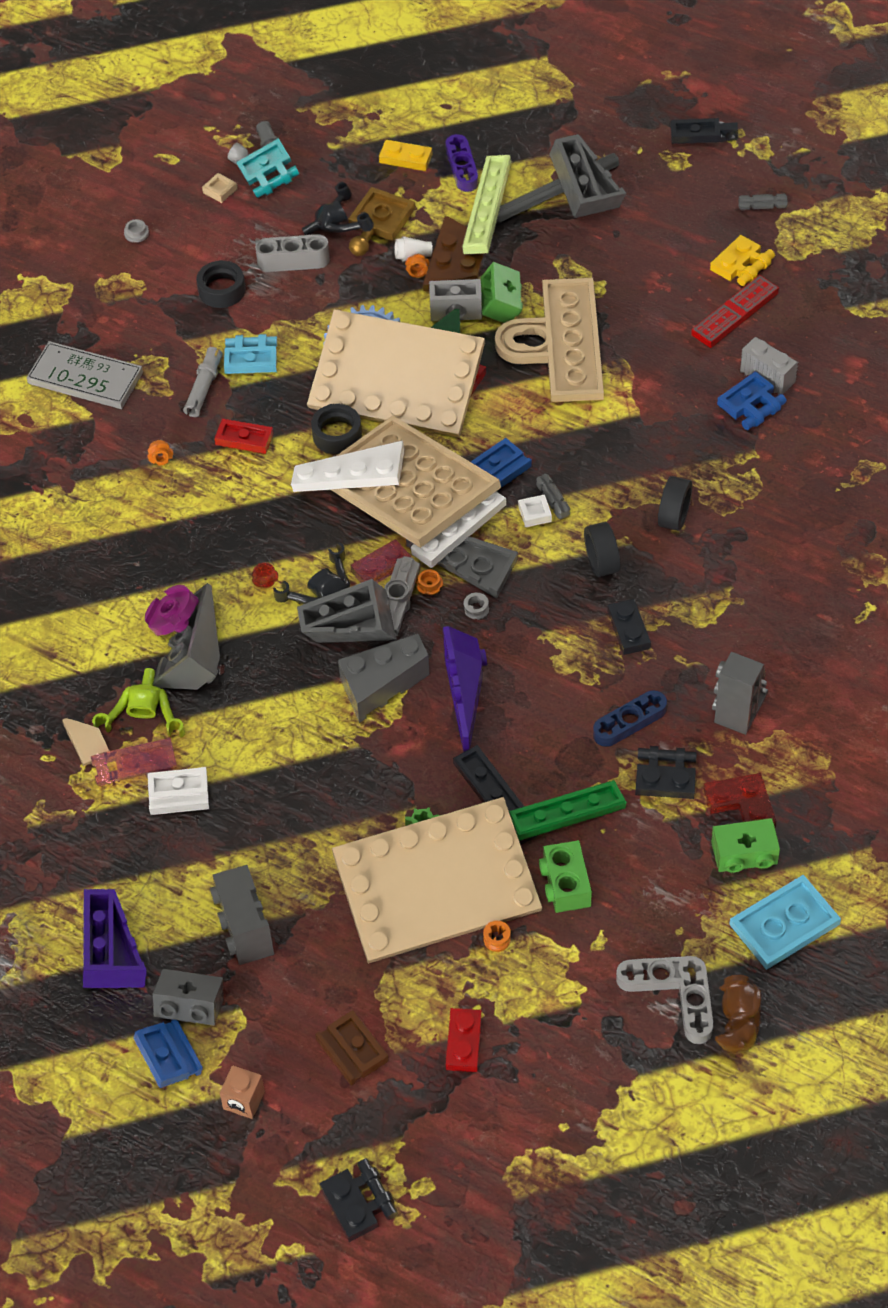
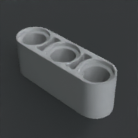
[255,235,330,272]

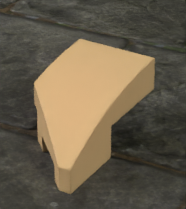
[62,718,110,767]

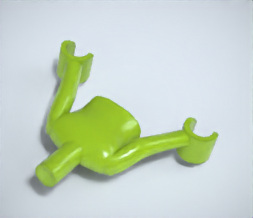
[92,668,185,738]

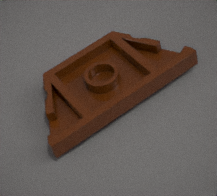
[423,216,486,292]

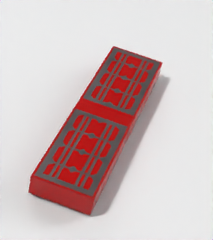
[691,275,779,348]

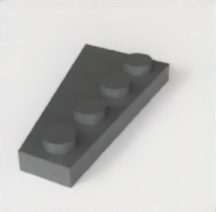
[406,537,518,598]

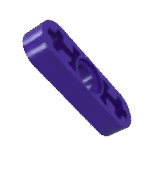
[446,134,478,192]

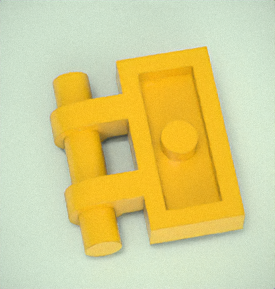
[710,235,775,286]

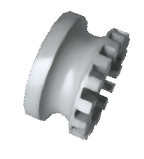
[463,593,489,620]

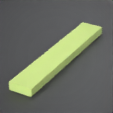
[462,155,511,254]

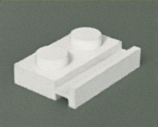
[148,767,209,815]

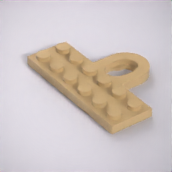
[495,278,604,402]

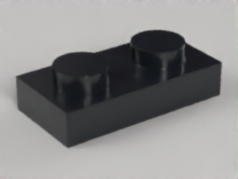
[607,599,651,655]

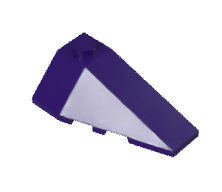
[443,626,487,752]

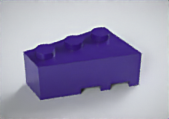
[83,889,146,988]

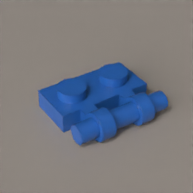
[717,371,787,430]

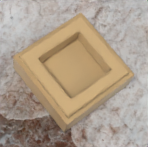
[202,173,237,203]

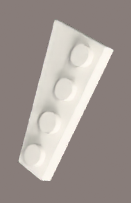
[291,441,405,492]
[411,492,506,568]

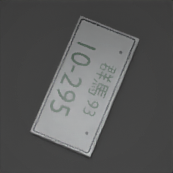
[27,341,143,409]

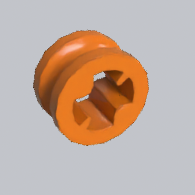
[483,920,511,952]

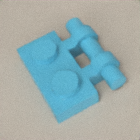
[224,334,277,374]

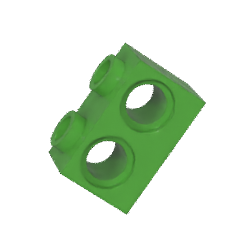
[539,840,592,913]

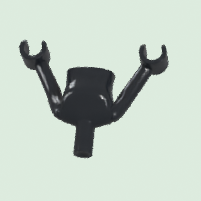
[301,182,374,235]
[273,542,350,604]

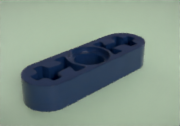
[593,690,667,747]

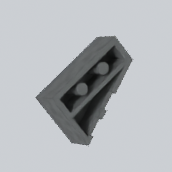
[550,134,626,218]
[712,652,768,735]

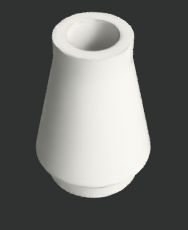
[395,236,432,262]

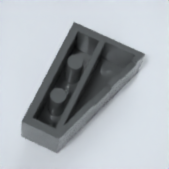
[297,579,396,642]
[338,634,430,723]
[210,865,274,965]

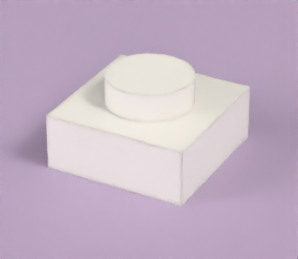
[518,495,552,527]

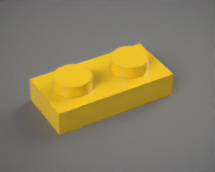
[379,140,432,171]

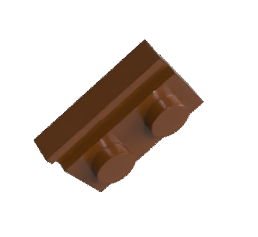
[315,1010,389,1086]

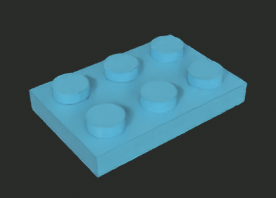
[729,874,841,970]

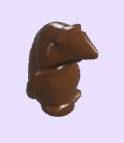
[715,975,761,1053]

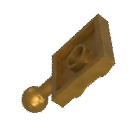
[348,187,415,256]

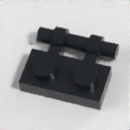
[635,746,697,799]
[319,1158,398,1242]

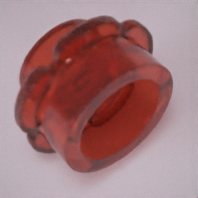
[251,563,279,588]

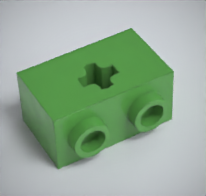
[480,262,523,323]
[711,818,780,873]

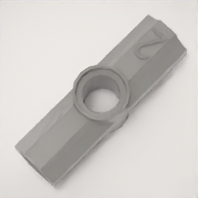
[384,556,420,636]

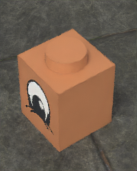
[220,1065,265,1119]

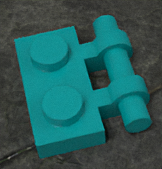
[236,138,299,198]

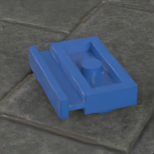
[471,438,532,487]
[134,1019,203,1088]

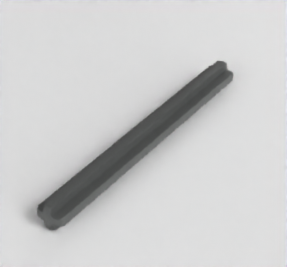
[497,153,619,222]

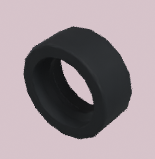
[196,260,246,308]
[311,403,362,454]
[658,476,693,531]
[584,521,620,577]

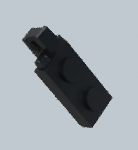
[670,118,738,144]

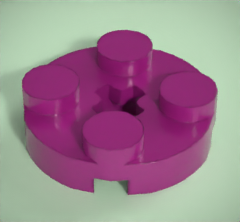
[145,585,199,636]

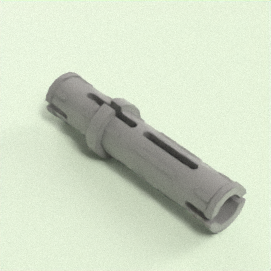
[183,347,223,417]

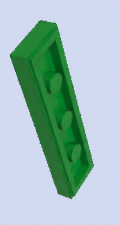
[509,780,627,841]

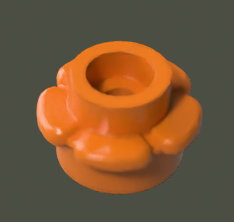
[405,254,430,278]
[147,440,174,465]
[416,569,443,595]

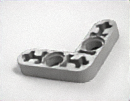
[616,956,713,1044]

